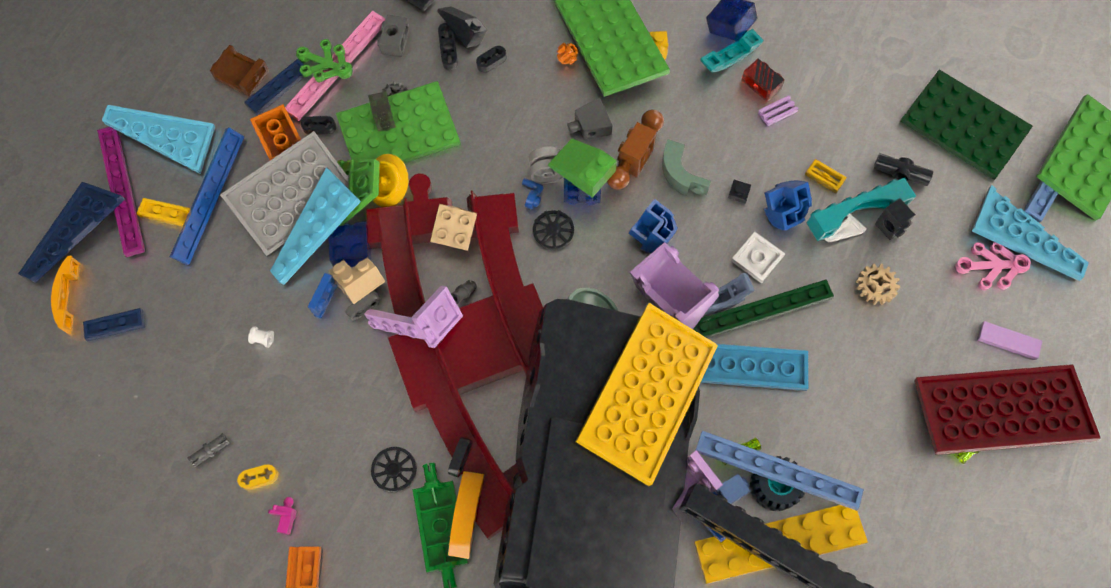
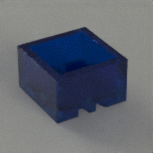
[329,222,372,267]

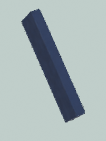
[244,59,307,116]

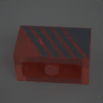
[741,58,785,102]

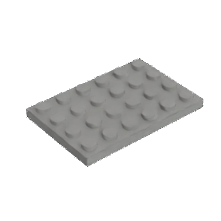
[220,131,349,256]

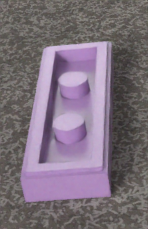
[977,321,1042,360]

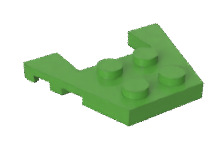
[337,159,380,227]

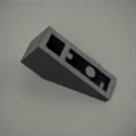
[437,6,487,48]

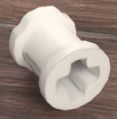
[248,326,274,348]

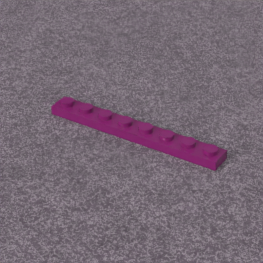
[97,126,145,257]

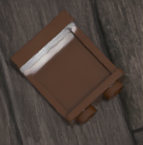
[210,45,269,97]

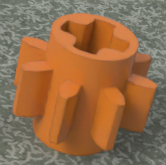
[557,43,578,65]

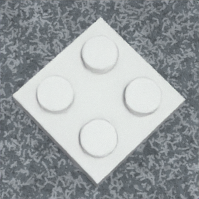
[731,232,785,284]

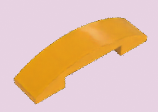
[51,256,80,334]
[448,471,484,559]

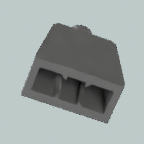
[567,98,613,140]

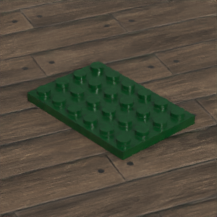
[900,69,1033,180]

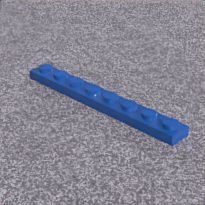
[169,127,245,265]

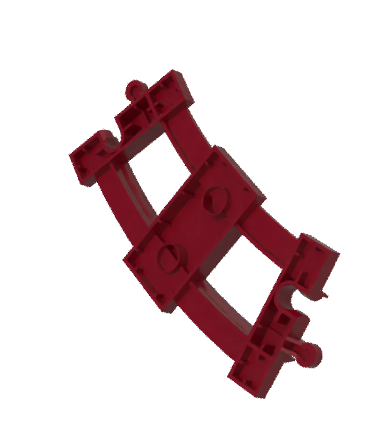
[366,173,543,540]

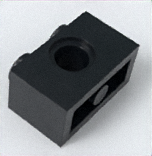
[875,198,916,240]

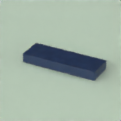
[83,308,145,341]

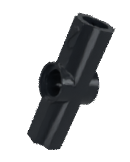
[874,153,934,186]

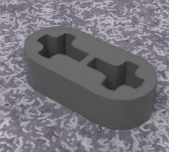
[345,291,381,320]

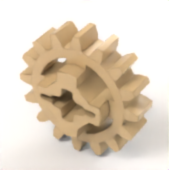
[856,263,900,305]

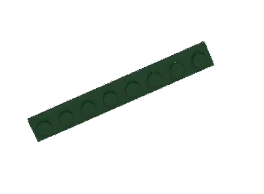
[693,279,834,338]

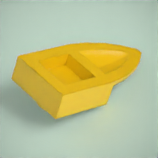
[649,31,668,60]

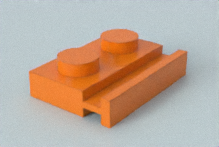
[286,547,321,588]

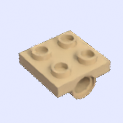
[430,204,477,251]

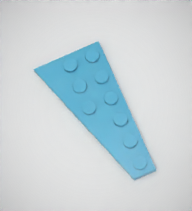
[102,105,215,174]
[270,167,361,285]
[972,185,1089,281]

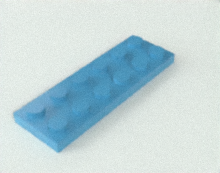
[700,344,809,391]

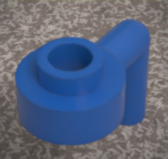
[522,178,544,210]

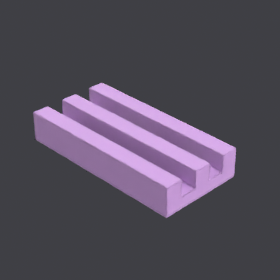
[758,95,799,127]

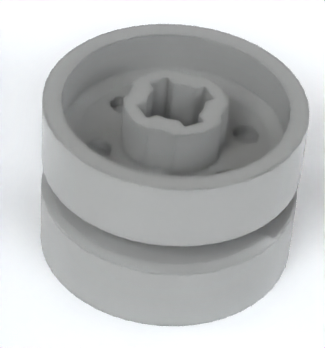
[529,147,563,183]

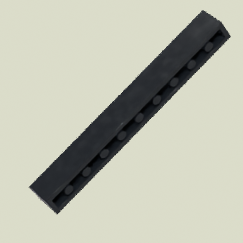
[679,483,874,588]

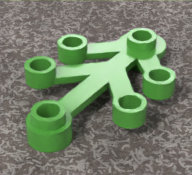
[296,39,353,82]

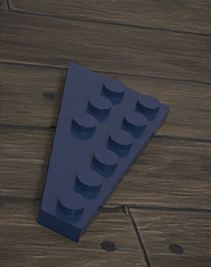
[18,182,125,283]

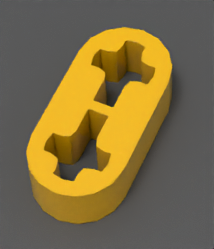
[237,464,278,490]

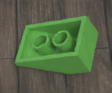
[548,138,617,198]

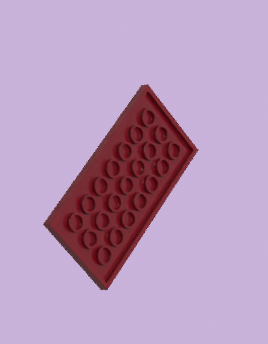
[914,364,1101,455]

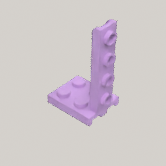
[364,286,463,348]
[672,450,723,510]

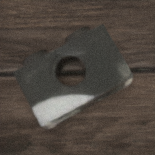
[368,91,396,131]

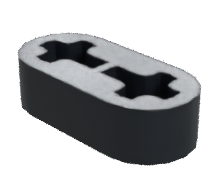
[476,46,507,72]
[301,116,336,135]
[448,437,472,477]

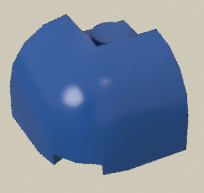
[764,180,812,231]
[628,199,678,253]

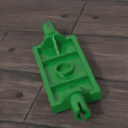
[412,463,469,588]

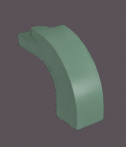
[662,139,711,196]

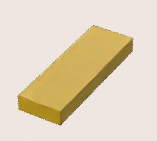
[136,198,191,226]

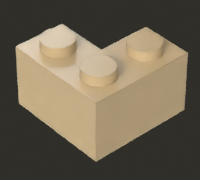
[328,257,385,304]

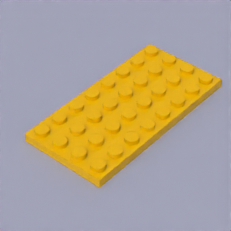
[575,303,718,486]

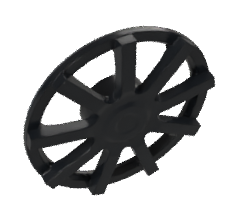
[533,210,574,249]
[371,447,417,492]

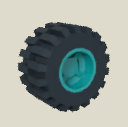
[750,456,805,511]

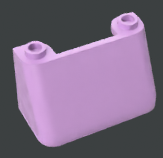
[630,242,719,329]

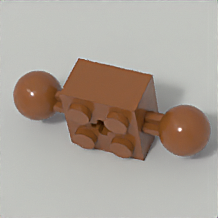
[607,109,664,190]

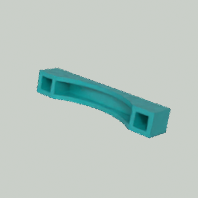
[806,178,916,241]

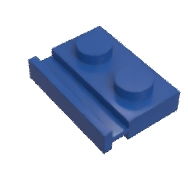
[308,273,338,318]

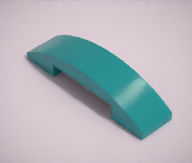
[700,29,764,72]

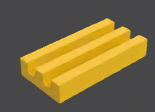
[805,159,847,193]

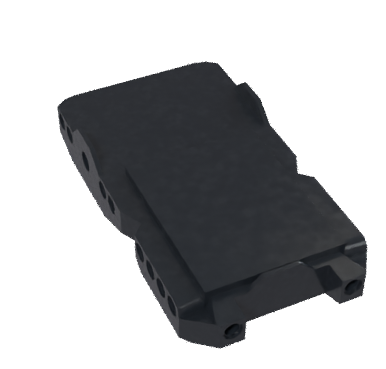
[493,299,700,588]

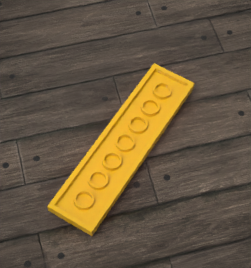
[694,505,868,584]

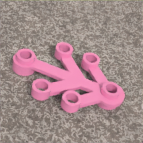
[955,242,1031,290]

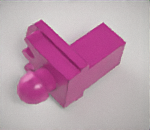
[268,497,297,535]

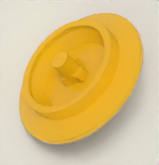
[373,154,408,207]

